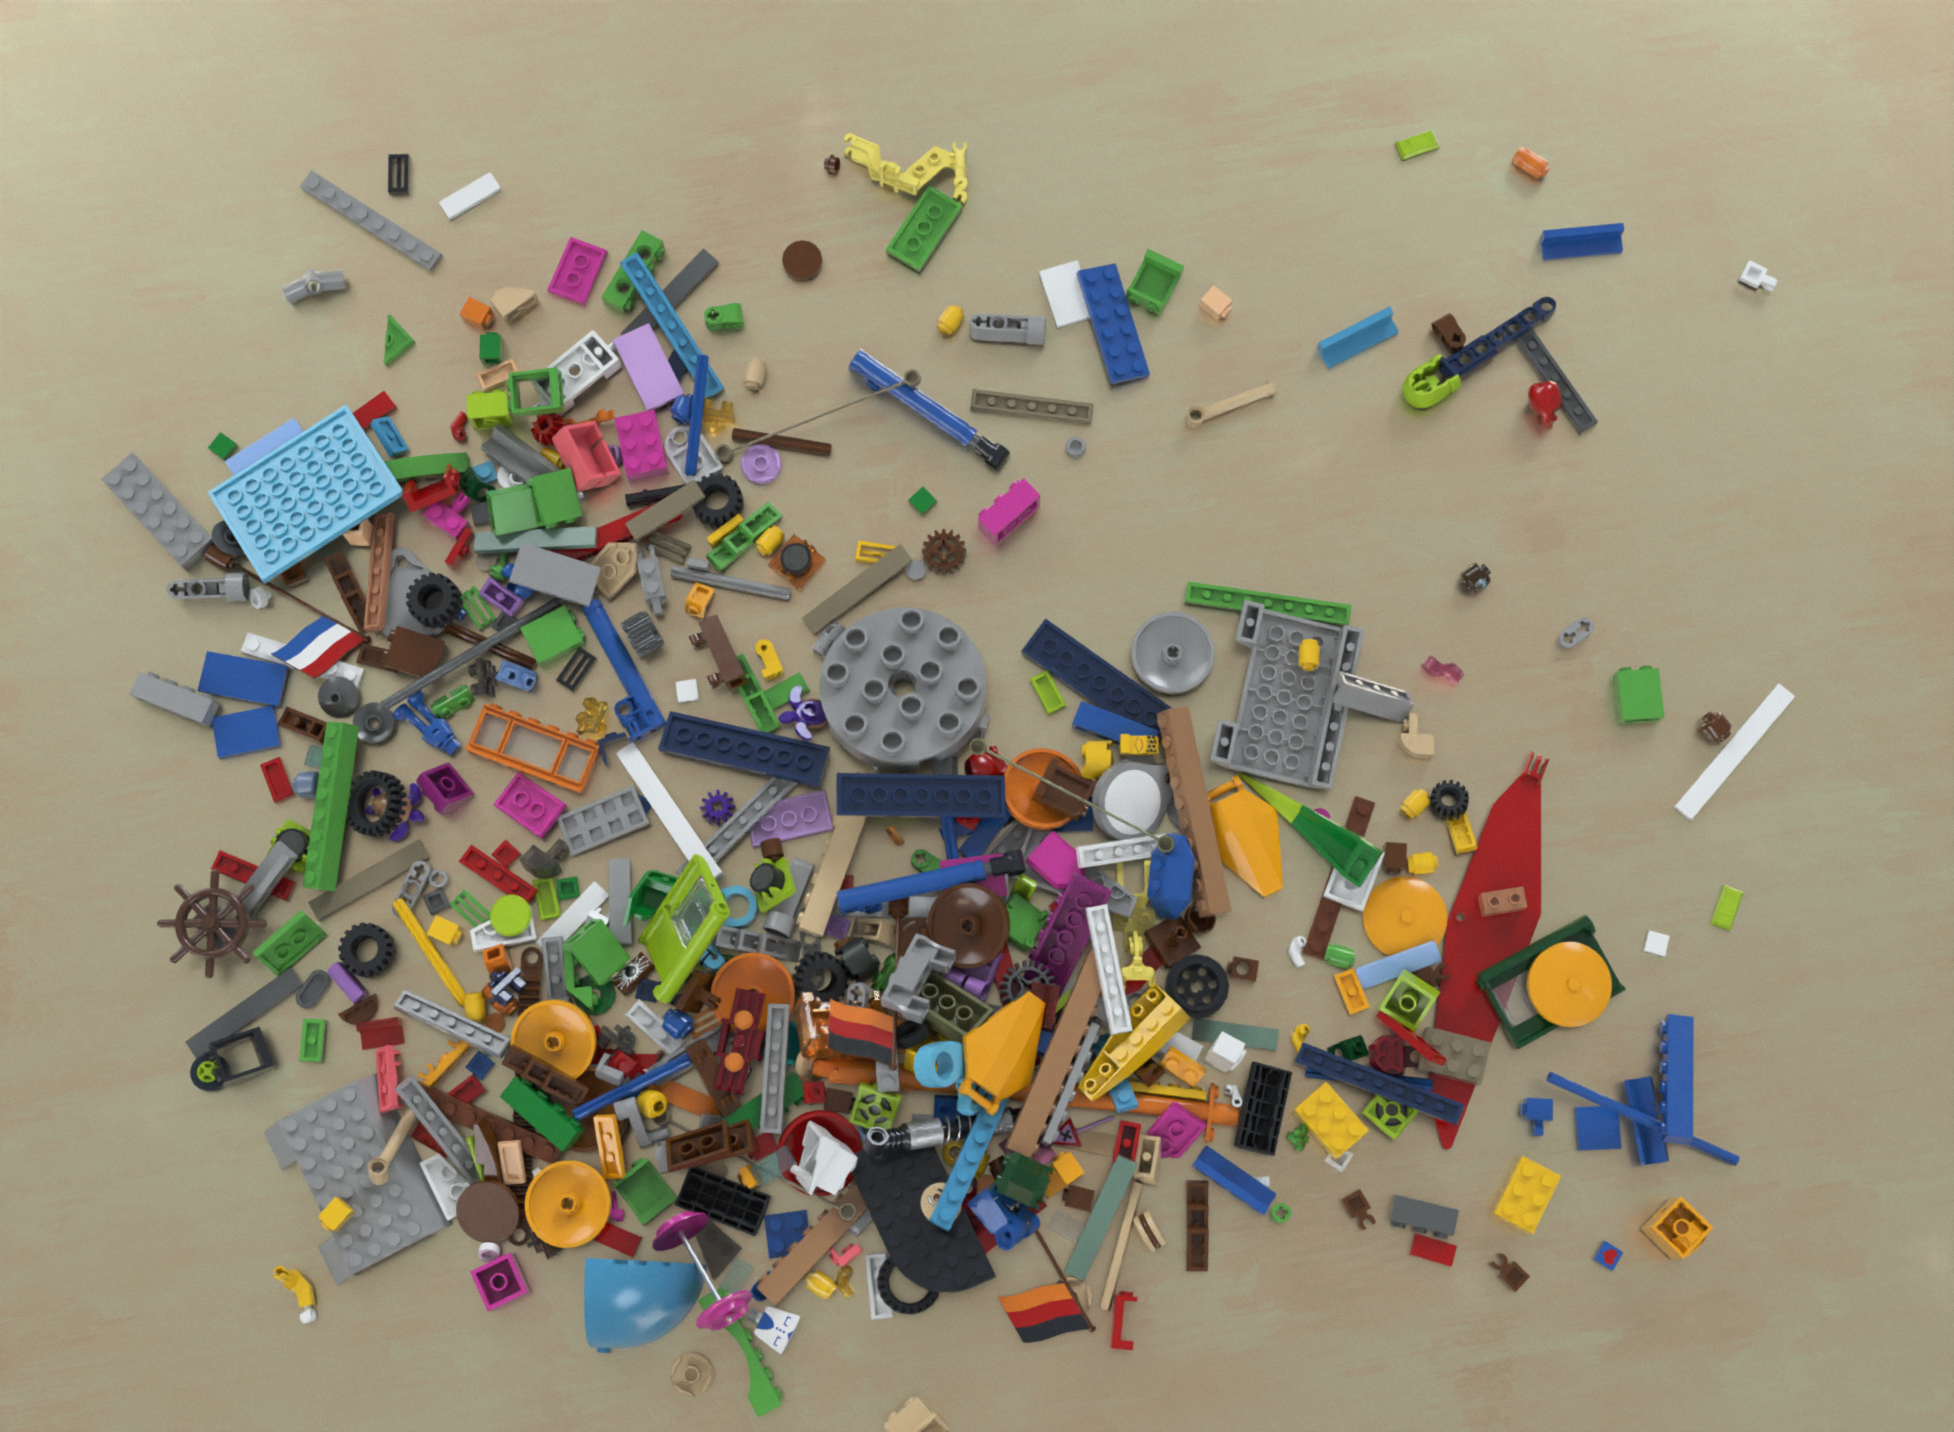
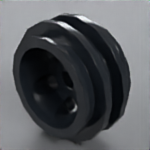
[1165,954,1229,1019]

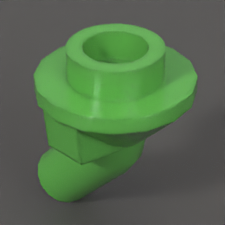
[489,553,507,582]

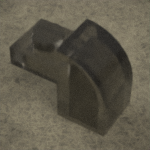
[520,838,570,879]

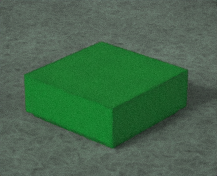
[208,432,238,461]
[908,486,937,516]
[556,876,580,901]

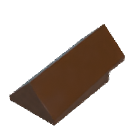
[665,1119,759,1173]

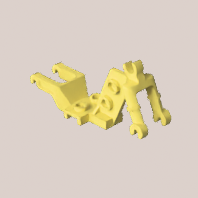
[844,133,968,205]
[1113,859,1156,990]

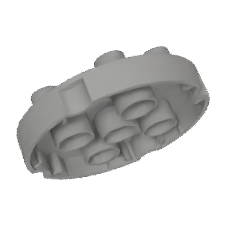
[819,607,987,771]

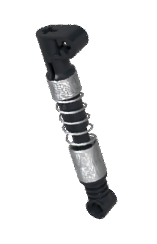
[864,1107,1053,1156]

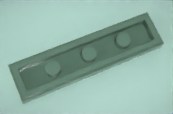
[1192,1019,1279,1051]

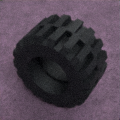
[692,473,744,528]
[406,572,463,629]
[338,922,396,978]
[792,951,849,1008]

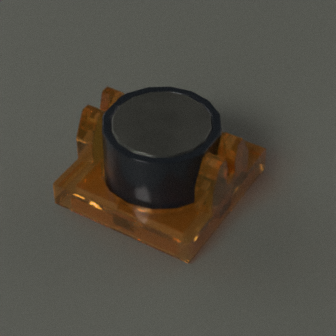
[768,534,826,591]

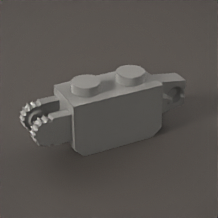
[637,544,667,617]

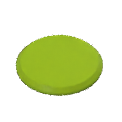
[490,895,531,937]

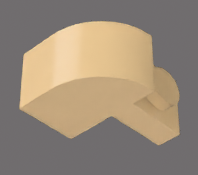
[1398,713,1434,759]

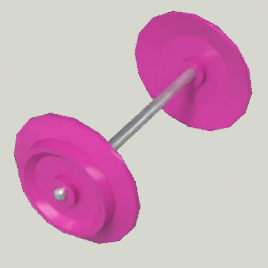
[652,1211,753,1331]

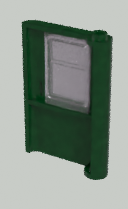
[1475,915,1626,1049]

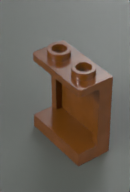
[381,626,445,677]
[1032,757,1097,822]

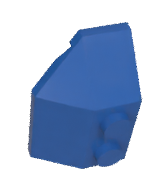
[1147,834,1195,920]

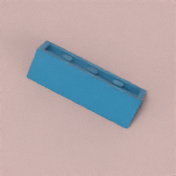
[1317,306,1399,369]

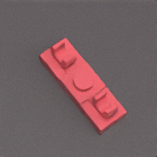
[375,1045,404,1113]

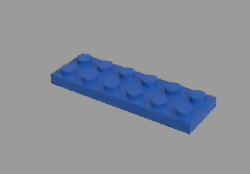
[1076,263,1150,384]

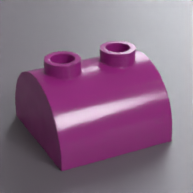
[416,762,474,815]

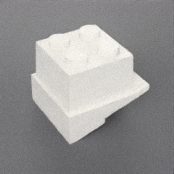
[790,1121,858,1195]

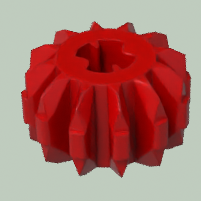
[531,413,566,446]

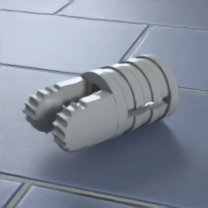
[811,621,846,659]

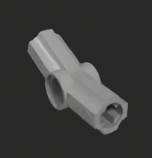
[282,270,345,303]

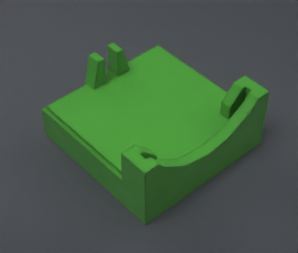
[1005,892,1049,951]

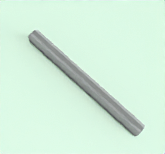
[670,565,791,600]

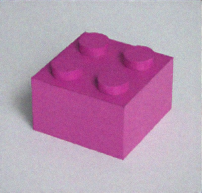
[470,1252,531,1311]

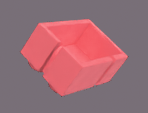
[552,421,621,492]

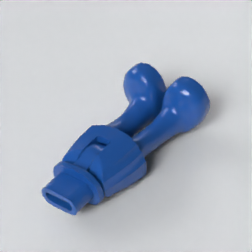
[392,690,461,756]

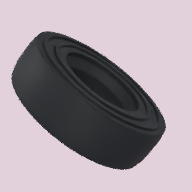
[896,1020,930,1049]

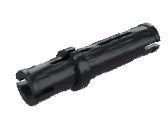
[625,484,686,507]

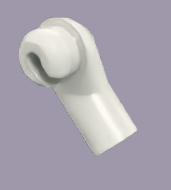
[1288,936,1306,968]
[1224,1084,1243,1107]

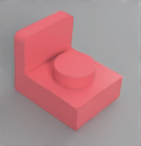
[829,1243,863,1267]

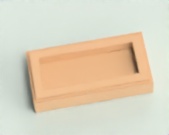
[475,358,519,393]
[498,1140,526,1185]

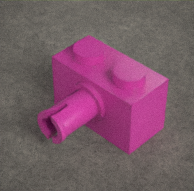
[423,492,472,541]

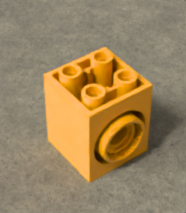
[1641,1196,1713,1260]

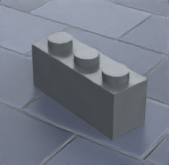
[1388,1195,1459,1239]

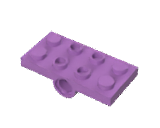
[944,953,1004,1002]

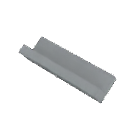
[481,423,561,484]
[1332,671,1414,723]
[235,841,298,920]

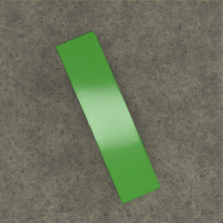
[384,452,469,482]
[706,502,783,572]
[737,654,780,733]

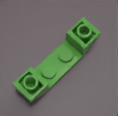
[563,925,598,1012]

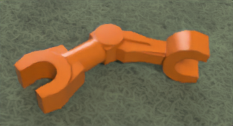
[564,409,615,427]

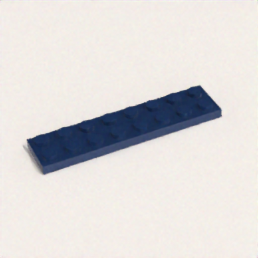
[1021,618,1172,743]
[658,711,830,787]
[836,773,1005,818]

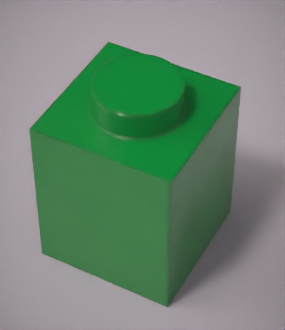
[479,332,504,364]

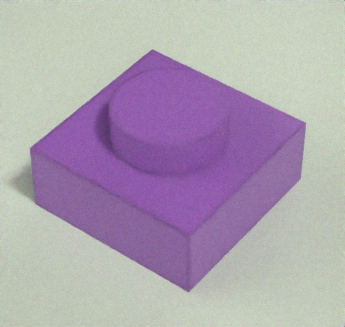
[824,914,851,941]

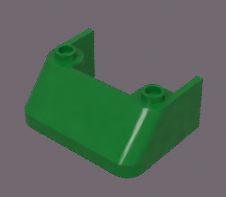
[623,870,725,935]

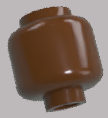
[1700,712,1732,743]

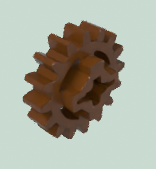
[922,529,966,574]

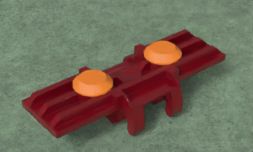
[714,988,766,1095]

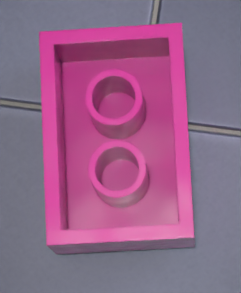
[614,409,669,482]
[978,478,1041,546]

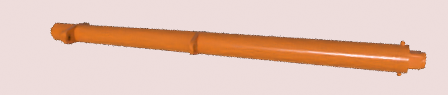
[813,1054,1241,1143]

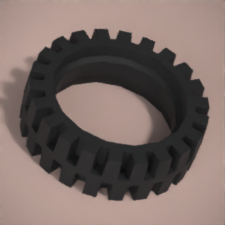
[877,1256,940,1314]

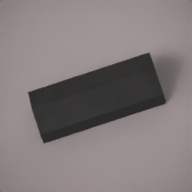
[1234,1062,1292,1156]
[675,1167,771,1236]

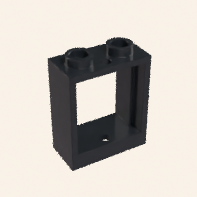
[206,1026,274,1087]

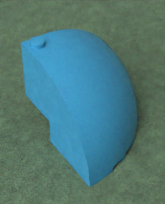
[584,1258,707,1353]

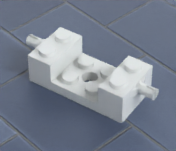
[531,330,622,416]

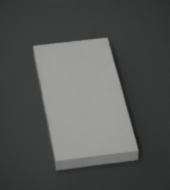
[509,542,601,607]

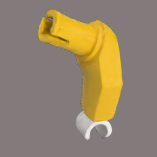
[273,1265,317,1324]

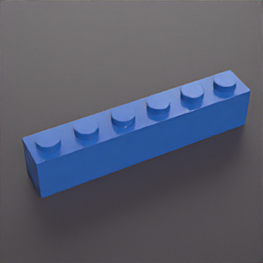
[1659,1014,1694,1145]

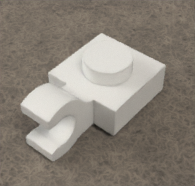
[1739,260,1778,292]

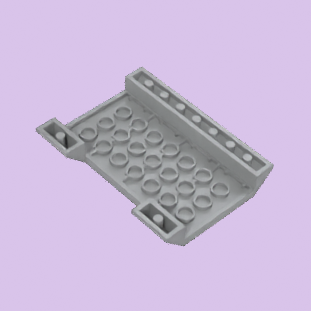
[1210,600,1365,790]
[264,1073,453,1285]

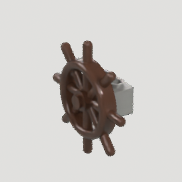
[157,869,267,979]

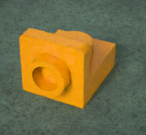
[685,582,715,619]
[737,1165,765,1189]

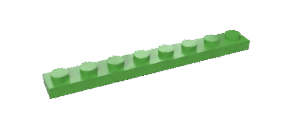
[1185,582,1351,626]

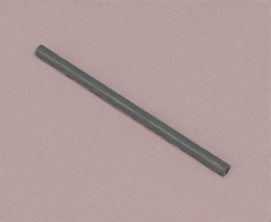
[381,597,564,710]

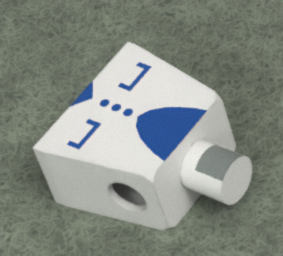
[746,1306,801,1354]

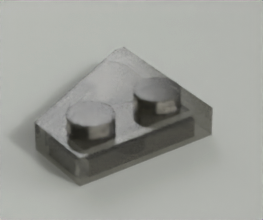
[696,1220,743,1280]

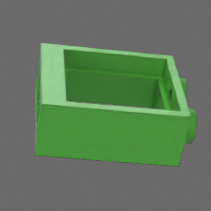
[506,367,565,417]

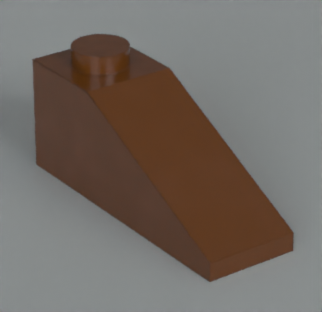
[277,707,327,746]

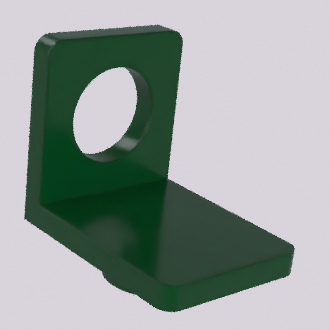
[459,467,496,503]
[1327,1035,1369,1061]

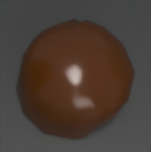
[1184,902,1216,934]

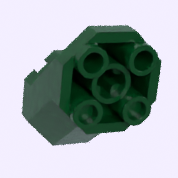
[994,1151,1054,1211]

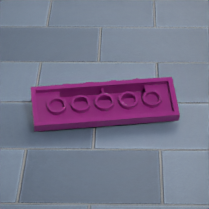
[1023,872,1113,1001]

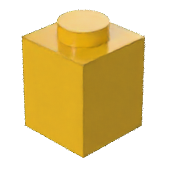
[427,915,463,947]
[318,1197,356,1232]

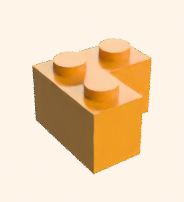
[1045,1151,1085,1199]

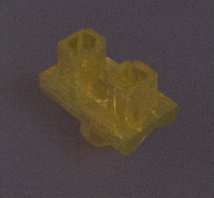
[702,398,735,433]
[575,697,608,735]

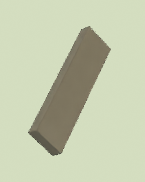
[625,480,706,542]

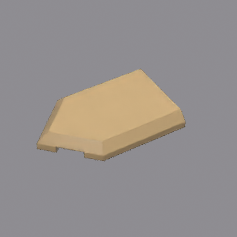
[589,542,637,601]

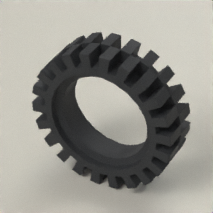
[346,770,407,837]

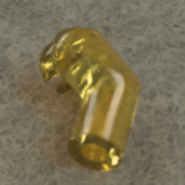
[835,1265,854,1299]

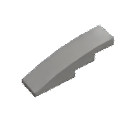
[609,858,632,945]
[712,925,801,962]

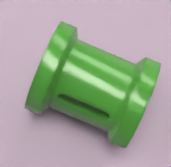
[1270,1203,1291,1223]

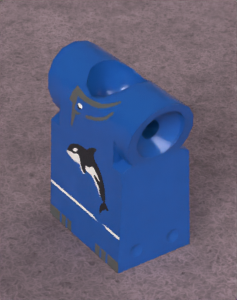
[966,1182,1040,1251]

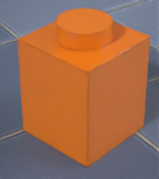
[459,297,494,331]
[482,943,513,978]

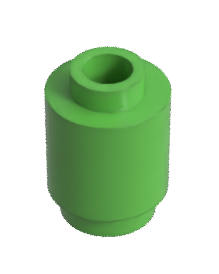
[1324,943,1357,969]

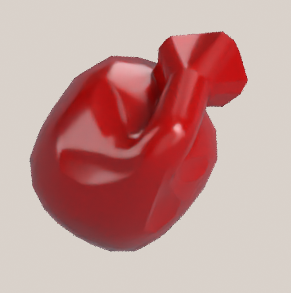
[1528,381,1562,428]
[964,746,1008,776]

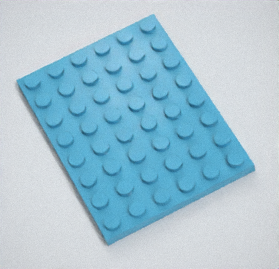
[208,405,403,584]

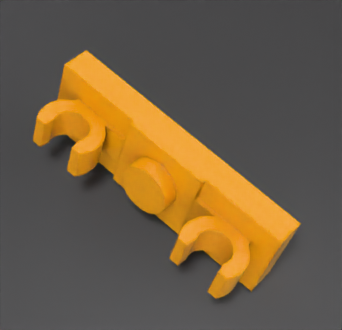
[418,1040,472,1088]
[593,1114,626,1179]

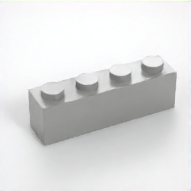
[129,671,219,727]

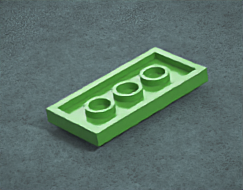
[886,185,963,272]

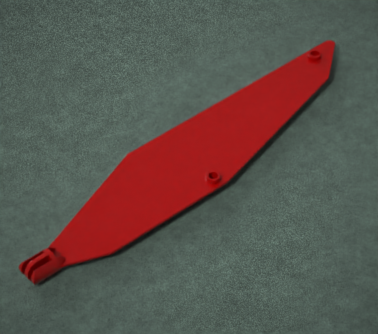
[1428,751,1550,1149]

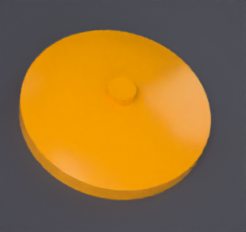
[1362,876,1447,957]
[1527,942,1612,1027]
[510,999,597,1079]
[525,1160,612,1248]

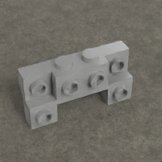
[881,933,956,1024]

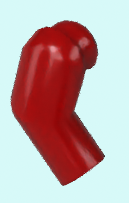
[450,411,467,441]

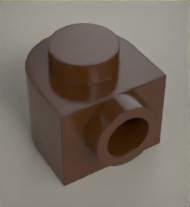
[760,838,784,862]

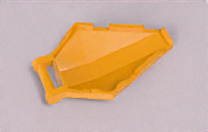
[1206,775,1283,898]
[958,991,1046,1115]

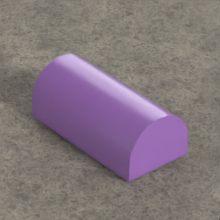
[478,577,524,617]
[327,962,369,1004]

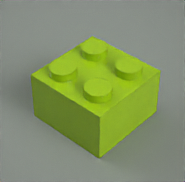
[466,389,515,430]
[1379,969,1440,1032]

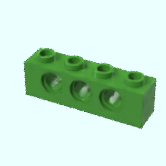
[601,230,665,315]

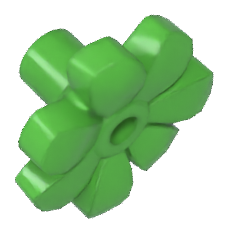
[1287,1124,1309,1151]

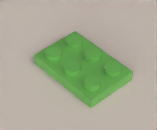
[253,910,327,976]

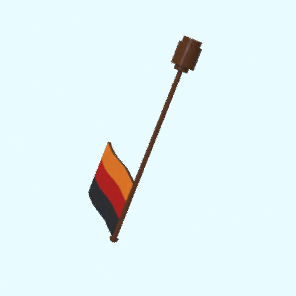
[828,897,910,1070]
[988,1155,1096,1343]

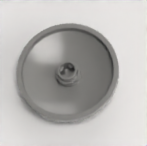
[1131,612,1215,694]

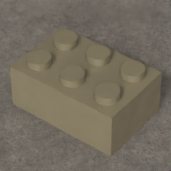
[1415,1027,1491,1086]

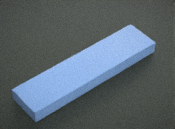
[225,418,303,475]
[1355,940,1442,989]

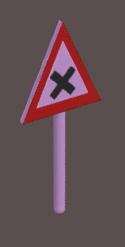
[1052,1115,1114,1147]

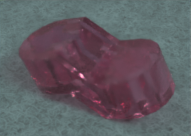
[1421,656,1464,684]

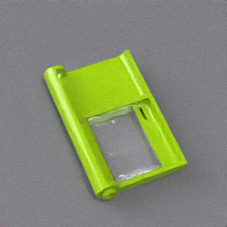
[638,854,730,1003]

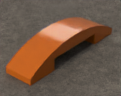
[648,1080,720,1116]

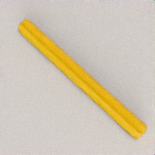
[392,898,466,1007]

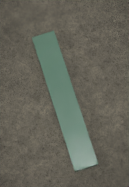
[474,526,598,554]
[1064,1154,1138,1281]

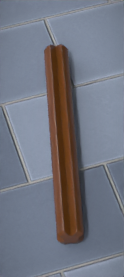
[732,428,832,455]
[442,622,536,670]

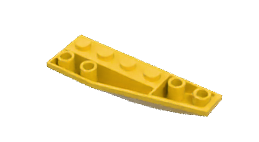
[1078,983,1190,1101]

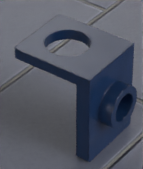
[597,732,628,767]

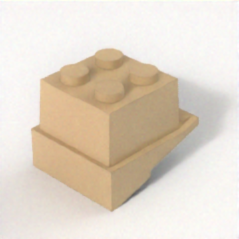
[884,1397,952,1432]

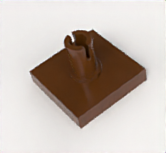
[1143,915,1202,969]
[675,970,721,1014]

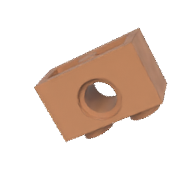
[1478,886,1527,917]

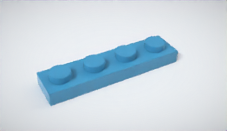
[1091,1033,1138,1114]

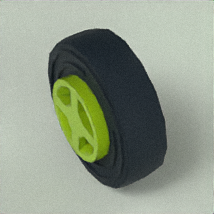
[190,1054,230,1092]

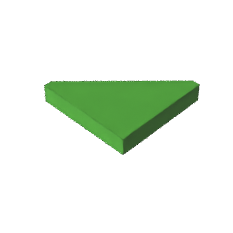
[384,314,415,366]

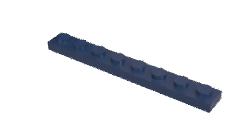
[1295,1042,1465,1126]

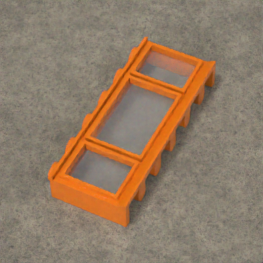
[465,703,601,796]

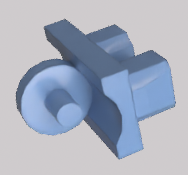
[495,660,537,691]

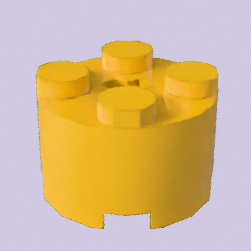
[1082,740,1113,781]

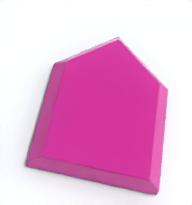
[1025,831,1085,890]
[1147,1101,1207,1158]

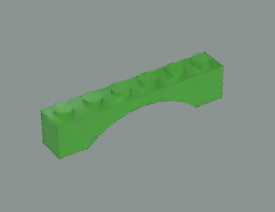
[698,1287,784,1417]

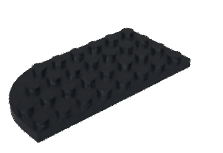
[851,1142,996,1293]

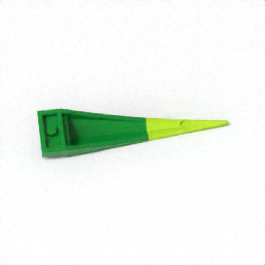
[1238,772,1383,887]

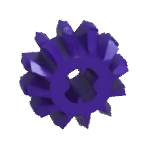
[700,790,736,826]

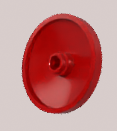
[777,1110,863,1196]

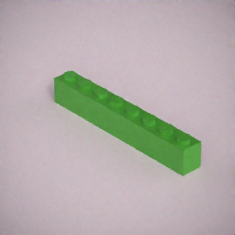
[303,722,359,892]

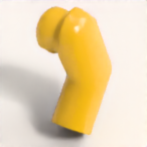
[1291,1024,1310,1054]

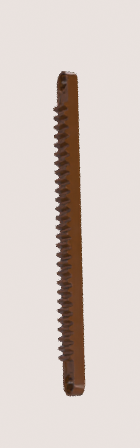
[508,947,543,1246]

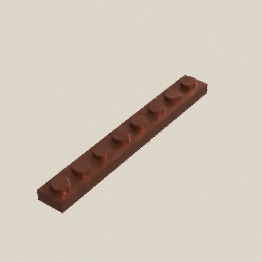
[1302,796,1375,960]
[398,1077,561,1164]

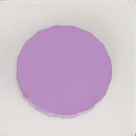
[741,444,781,485]

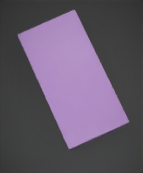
[613,323,684,411]
[749,789,834,849]

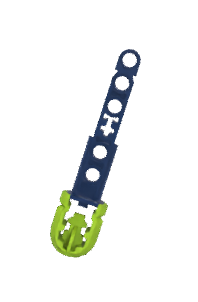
[1403,297,1556,409]

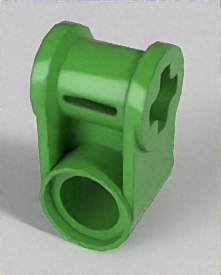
[704,303,744,331]
[911,849,942,873]

